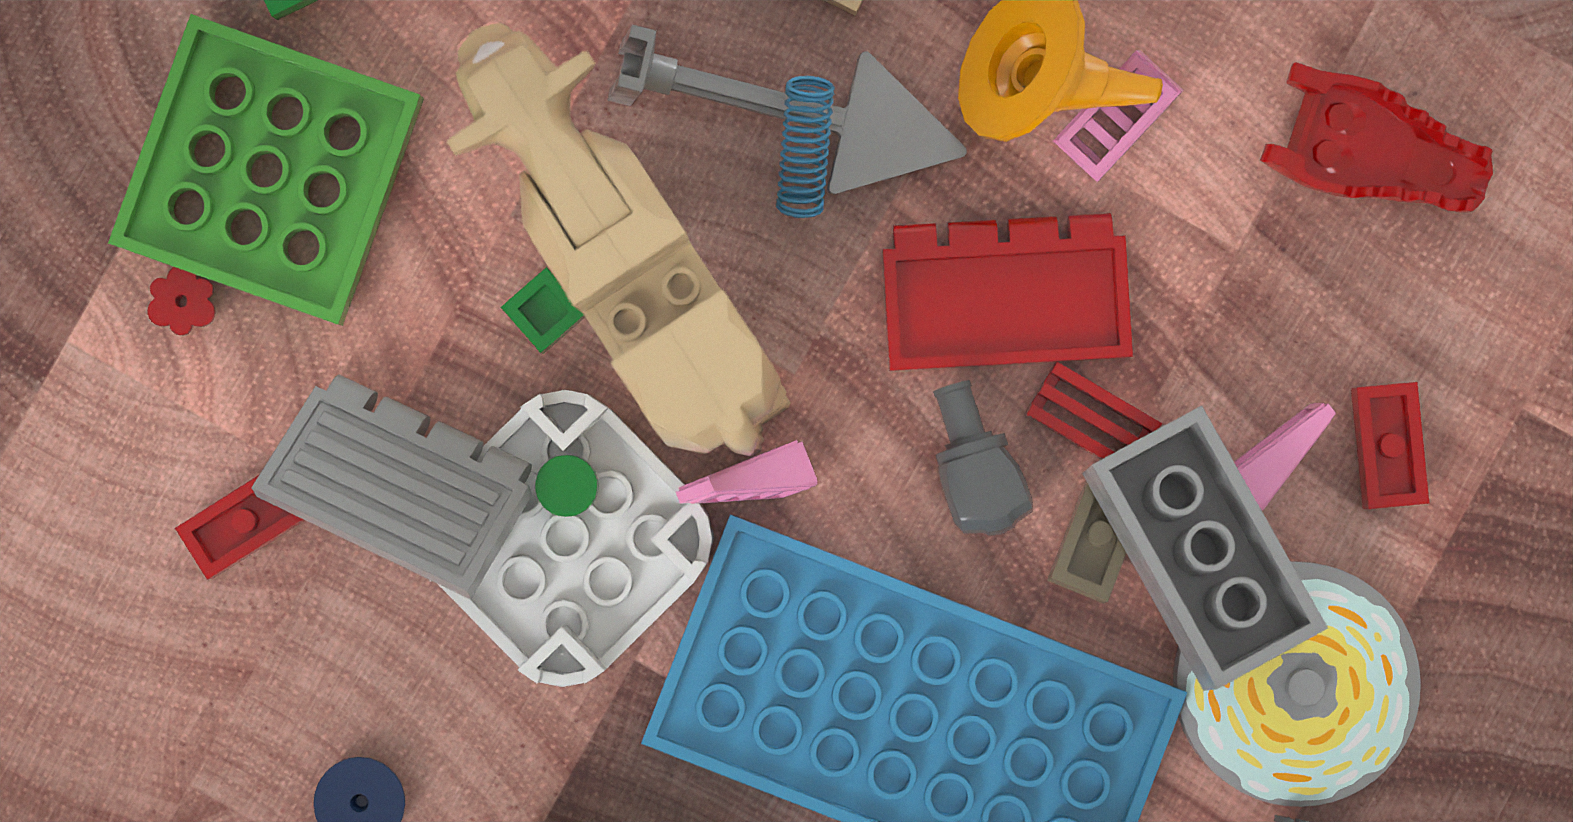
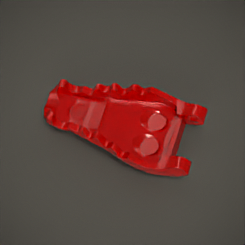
[1260,62,1493,213]

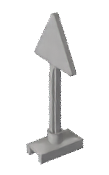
[607,24,967,195]

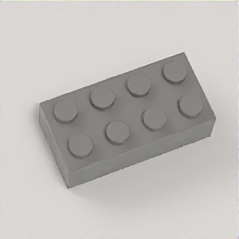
[1082,406,1328,691]

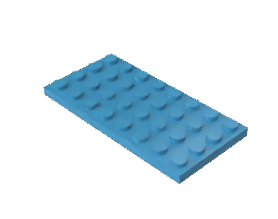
[641,514,1187,822]

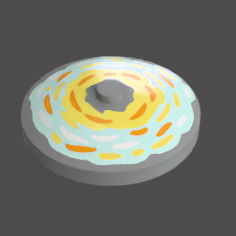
[1173,561,1421,807]

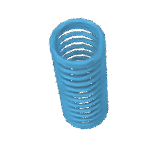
[776,76,835,218]

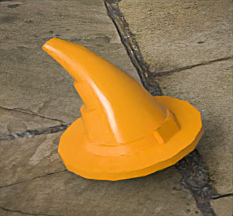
[958,0,1163,142]

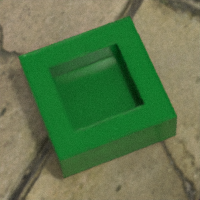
[500,267,585,354]

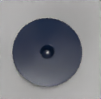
[314,757,405,822]

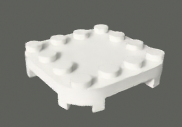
[430,390,714,687]

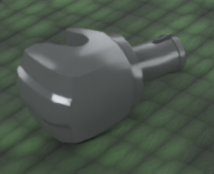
[933,380,1033,536]

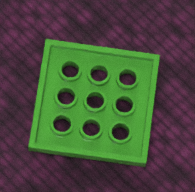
[108,14,424,326]

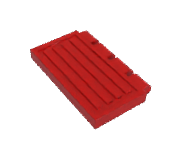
[882,213,1133,371]

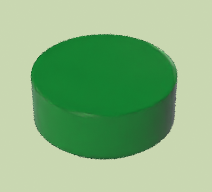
[535,455,599,517]

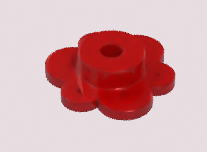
[147,267,216,336]

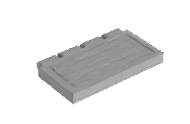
[251,375,532,600]

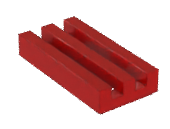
[1025,362,1162,460]

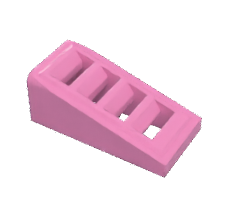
[1053,50,1184,182]
[1234,403,1336,510]
[676,440,817,504]

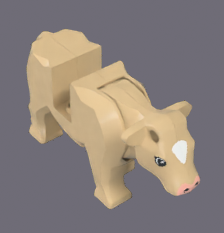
[447,20,791,457]

